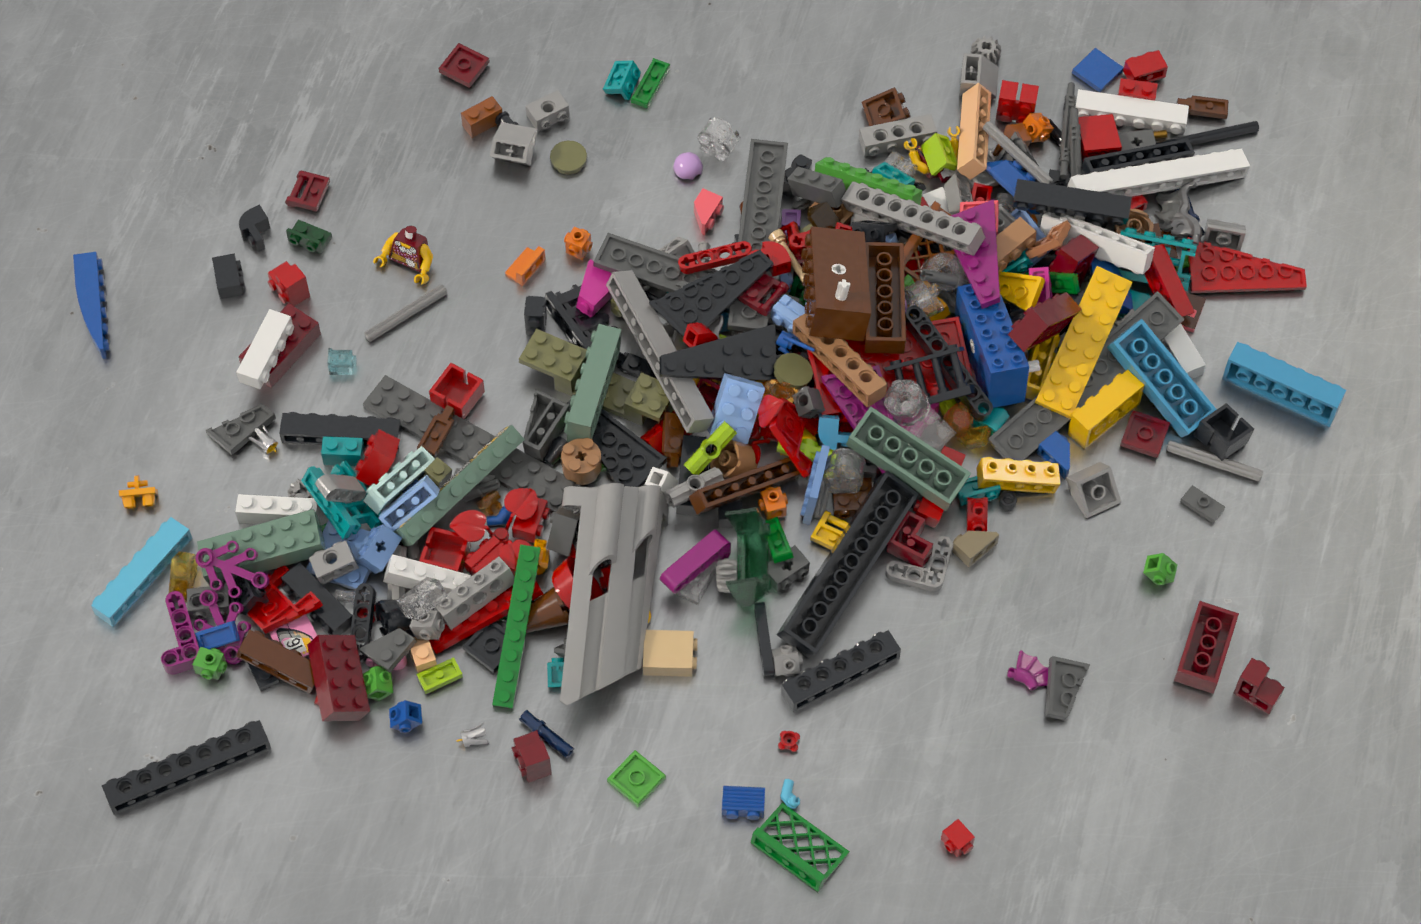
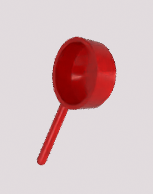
[552,544,604,609]

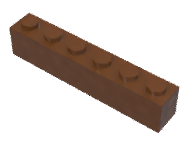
[689,457,801,515]

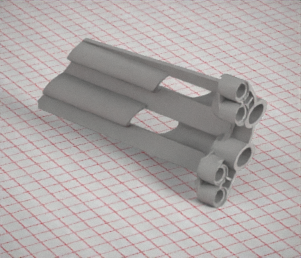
[560,483,669,706]

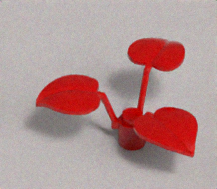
[747,394,785,465]
[450,488,538,572]

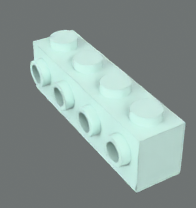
[363,446,435,515]

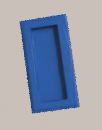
[195,621,240,650]

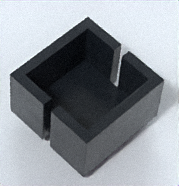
[1194,403,1254,461]

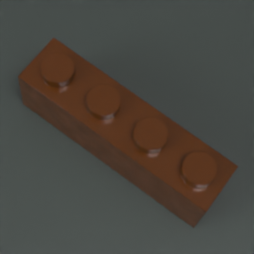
[236,630,315,694]

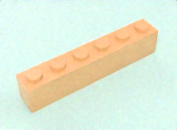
[957,83,991,180]

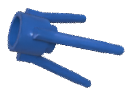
[776,331,815,354]

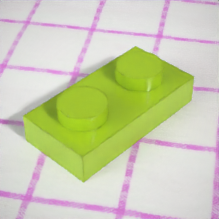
[416,657,463,694]

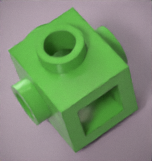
[1143,553,1178,585]
[193,647,227,680]
[363,666,393,701]

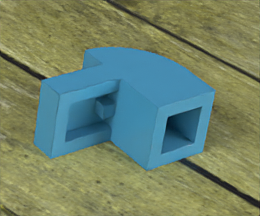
[818,414,852,450]

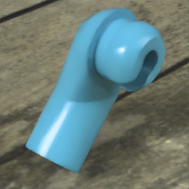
[780,779,800,809]

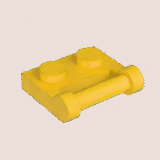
[810,511,849,550]

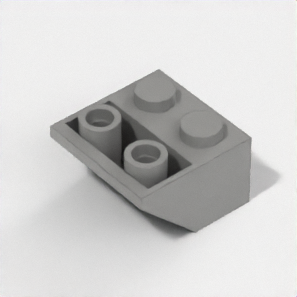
[959,53,999,99]
[490,122,538,166]

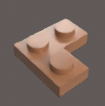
[1026,220,1071,259]

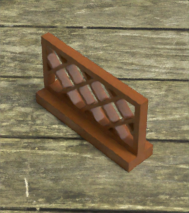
[904,201,955,290]

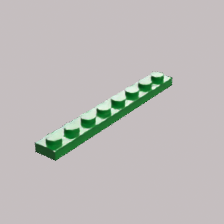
[492,544,541,709]

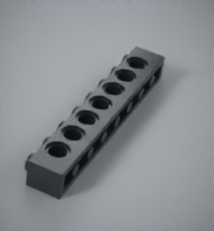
[101,720,271,814]

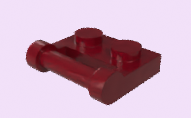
[285,170,330,212]
[738,273,790,316]

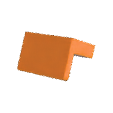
[505,246,546,286]

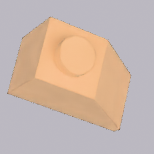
[409,637,437,674]

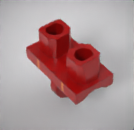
[967,497,988,532]

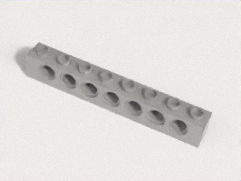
[841,182,985,256]

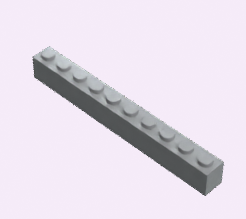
[606,270,714,433]

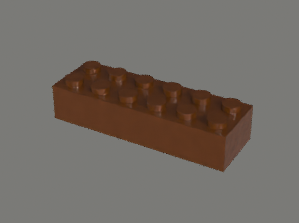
[864,242,906,354]

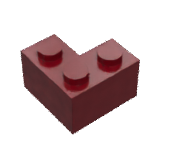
[887,511,933,568]
[1233,658,1285,714]
[511,730,552,783]

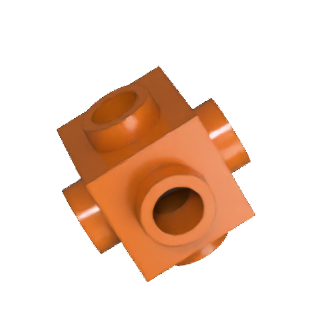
[1023,113,1054,142]
[564,227,593,260]
[758,486,788,520]

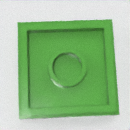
[607,750,666,807]

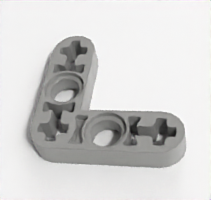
[886,536,953,591]

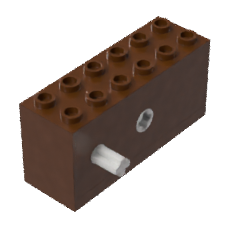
[801,226,871,341]

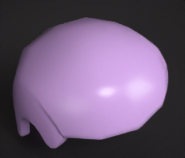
[673,152,703,180]

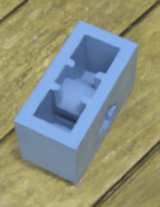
[356,525,402,574]

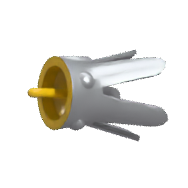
[249,426,278,454]
[456,723,489,747]

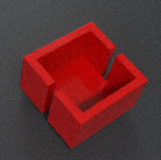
[996,80,1039,123]
[429,363,485,419]
[419,527,471,573]

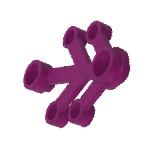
[195,540,269,599]
[194,590,251,664]

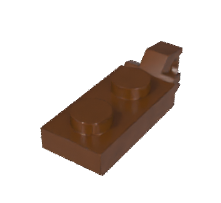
[1176,95,1229,119]
[417,405,455,458]
[662,412,684,468]

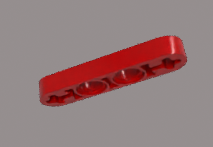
[678,241,753,274]

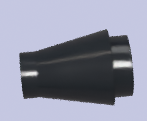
[544,436,569,466]

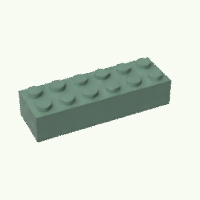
[564,324,621,442]
[846,407,971,511]
[197,509,326,586]

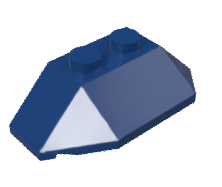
[985,160,1041,215]

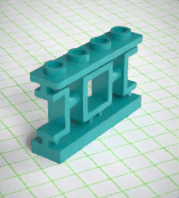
[1118,227,1197,291]
[301,461,384,539]

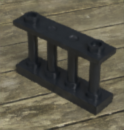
[885,344,976,413]

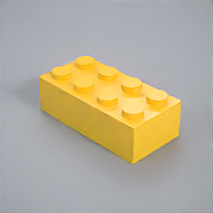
[1068,370,1144,449]

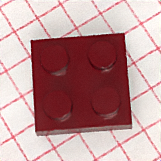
[438,43,490,88]
[1120,410,1170,458]

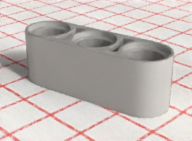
[944,171,973,215]
[315,474,366,503]

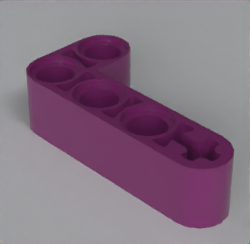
[660,530,731,594]
[161,591,199,675]

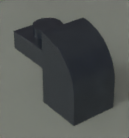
[239,204,270,252]

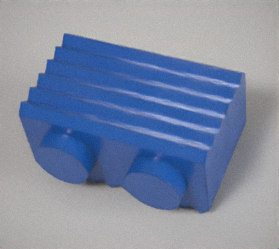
[722,786,765,820]

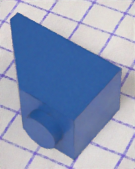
[1037,431,1070,480]

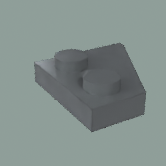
[359,628,416,673]

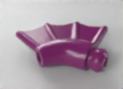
[1007,650,1049,691]

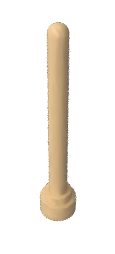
[768,229,805,282]

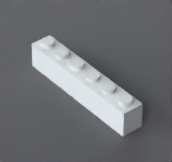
[1075,89,1189,134]
[1040,212,1155,274]

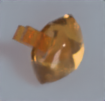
[763,379,798,403]
[943,402,973,439]

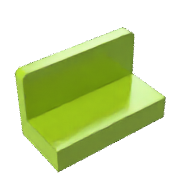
[921,133,958,176]

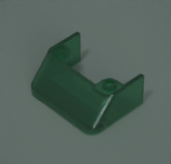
[725,507,772,607]

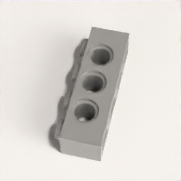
[859,114,937,157]
[433,557,515,630]

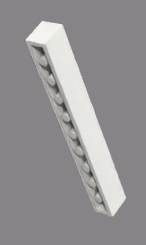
[1067,149,1250,197]

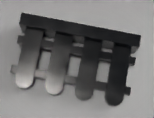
[544,284,619,350]

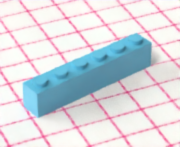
[91,517,192,627]

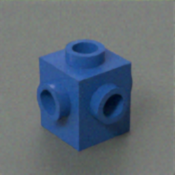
[389,700,422,733]

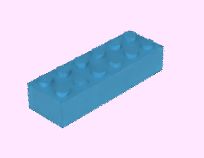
[1107,319,1217,438]
[1222,341,1346,427]

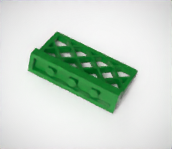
[750,803,850,892]

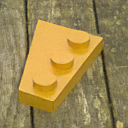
[998,271,1045,311]

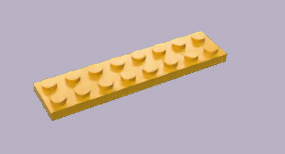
[1035,266,1132,419]

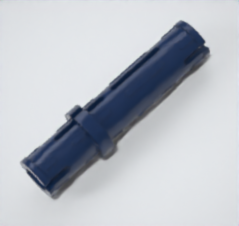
[519,710,575,759]

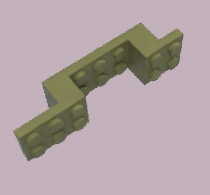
[519,329,670,426]

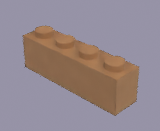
[963,217,1036,272]

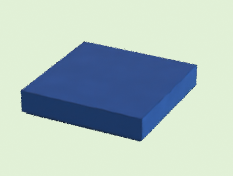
[1072,48,1124,93]

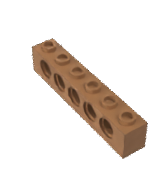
[792,314,887,408]

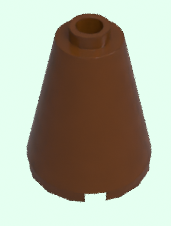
[527,587,570,633]

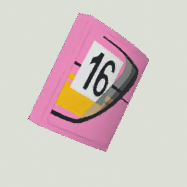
[269,615,317,657]

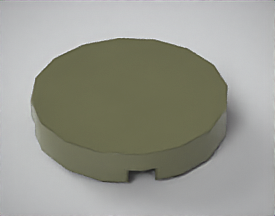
[550,140,587,175]
[774,353,813,389]

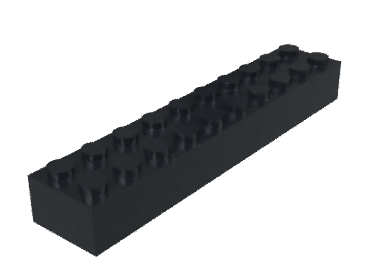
[776,471,919,658]

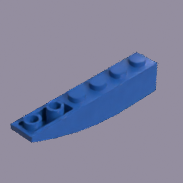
[73,252,110,359]

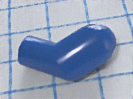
[487,505,512,526]

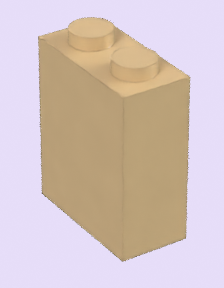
[643,630,698,677]

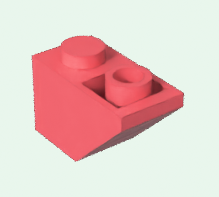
[694,188,724,235]

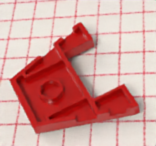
[769,397,819,478]
[246,566,323,634]

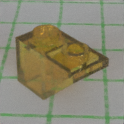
[169,551,198,600]

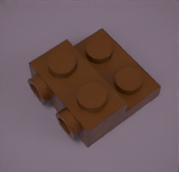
[861,87,911,126]
[831,478,872,519]

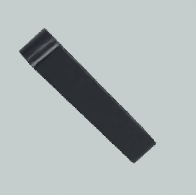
[905,305,993,422]

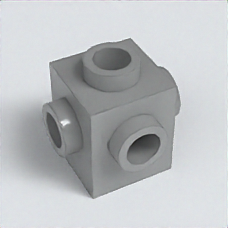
[409,610,445,640]
[772,645,803,676]

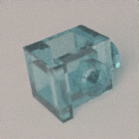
[327,348,357,375]

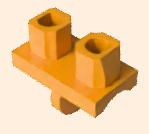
[119,475,158,509]
[534,539,550,575]

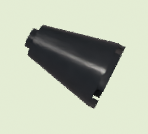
[375,598,434,636]

